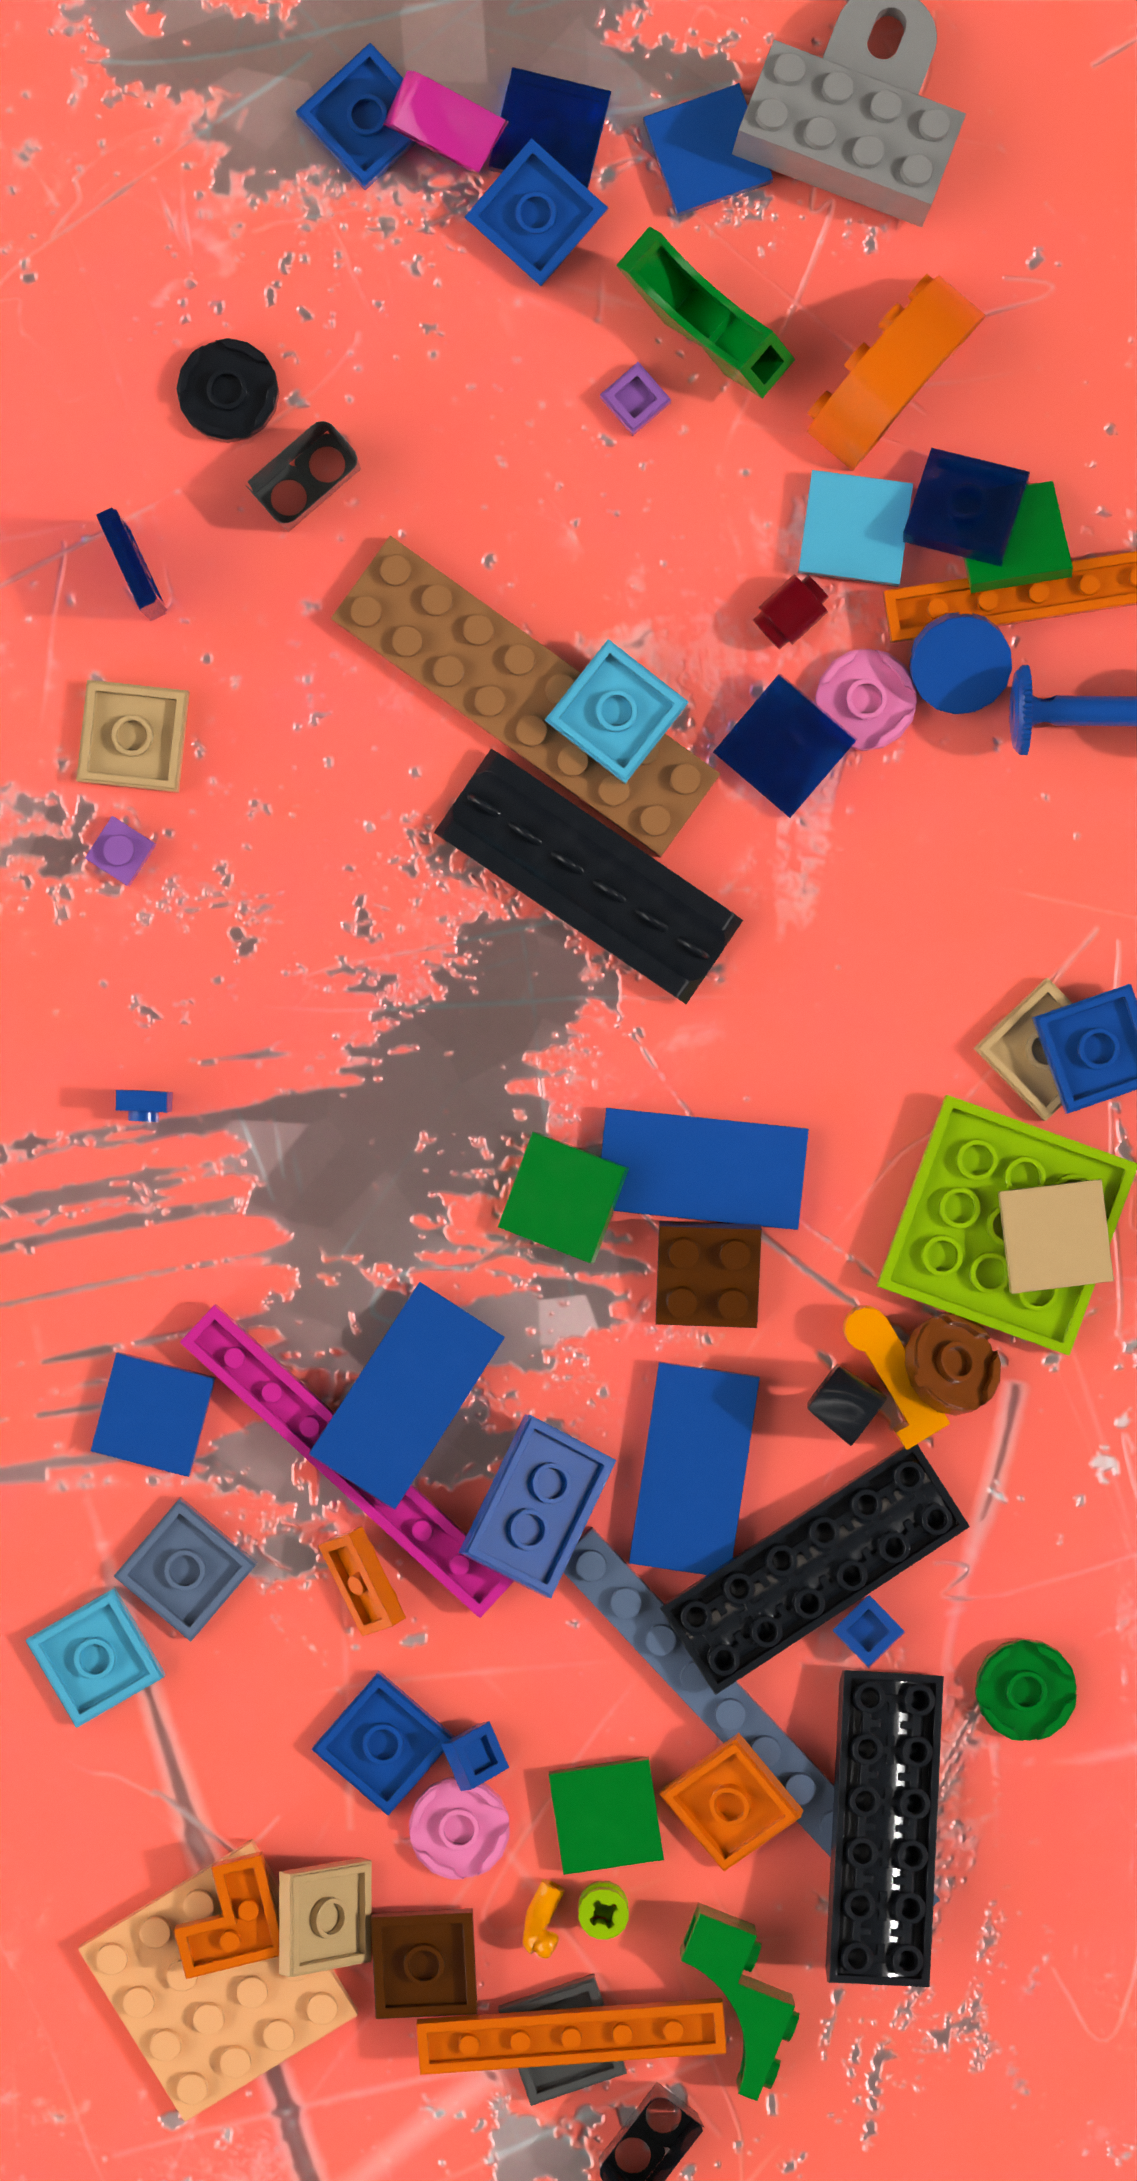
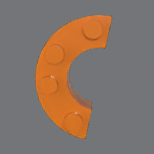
[807,273,986,471]

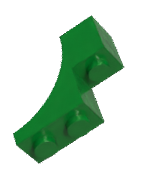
[616,226,796,399]
[680,1902,800,2101]

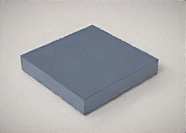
[114,1497,258,1642]

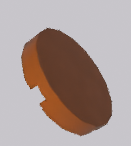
[905,1313,1001,1416]

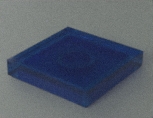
[488,67,612,190]
[903,447,1030,567]
[96,507,167,621]
[713,673,857,818]

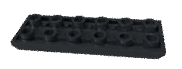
[434,749,744,1004]
[660,1444,970,1695]
[825,1670,944,1987]

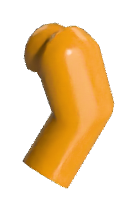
[523,1879,565,1959]

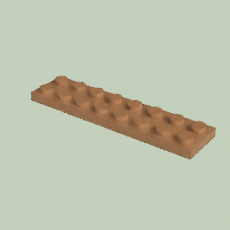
[331,535,721,857]

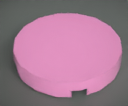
[815,649,917,751]
[409,1777,510,1880]

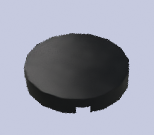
[176,338,279,443]

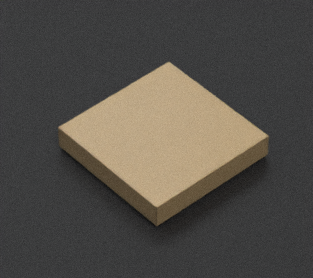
[76,680,190,793]
[973,977,1072,1121]
[998,1179,1114,1294]
[279,1858,372,1977]

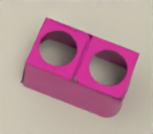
[383,70,508,173]

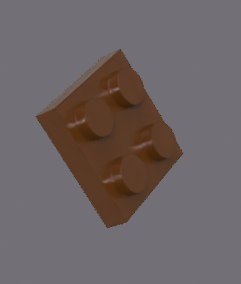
[655,1221,762,1328]
[371,1908,478,2019]

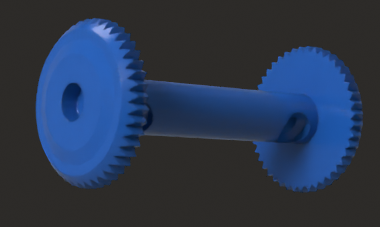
[1009,665,1137,755]

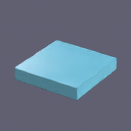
[798,470,913,587]
[545,639,689,784]
[25,1587,166,1728]

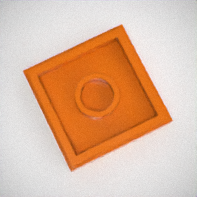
[660,1732,804,1872]

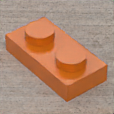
[318,1526,406,1637]

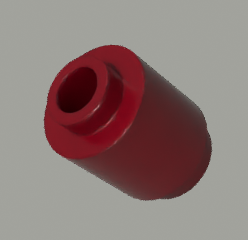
[752,575,829,650]

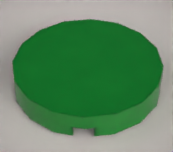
[975,1638,1077,1741]

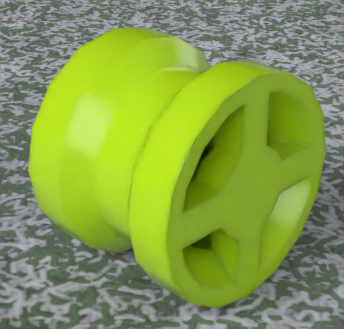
[578,1881,629,1940]

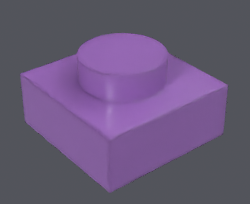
[85,816,157,887]

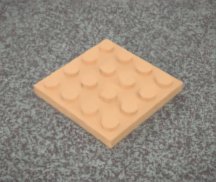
[78,1839,359,2122]

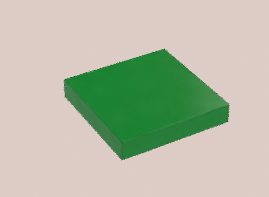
[952,481,1073,593]
[498,1132,629,1264]
[549,1756,664,1875]

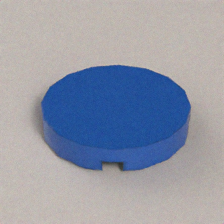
[909,612,1012,715]

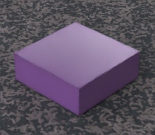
[600,362,672,436]

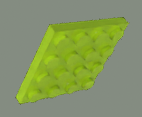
[876,1095,1137,1356]

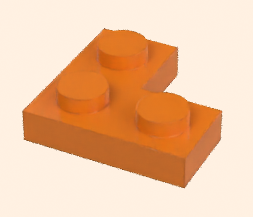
[174,1851,279,1979]

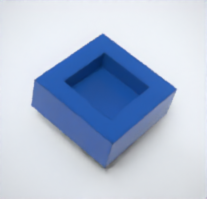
[115,1090,173,1122]
[833,1595,905,1669]
[441,1721,509,1791]

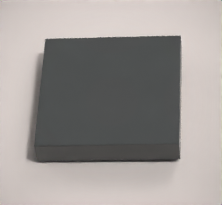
[498,1974,627,2106]

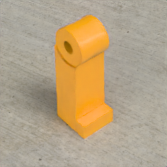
[843,1305,951,1450]

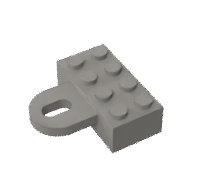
[732,0,966,228]

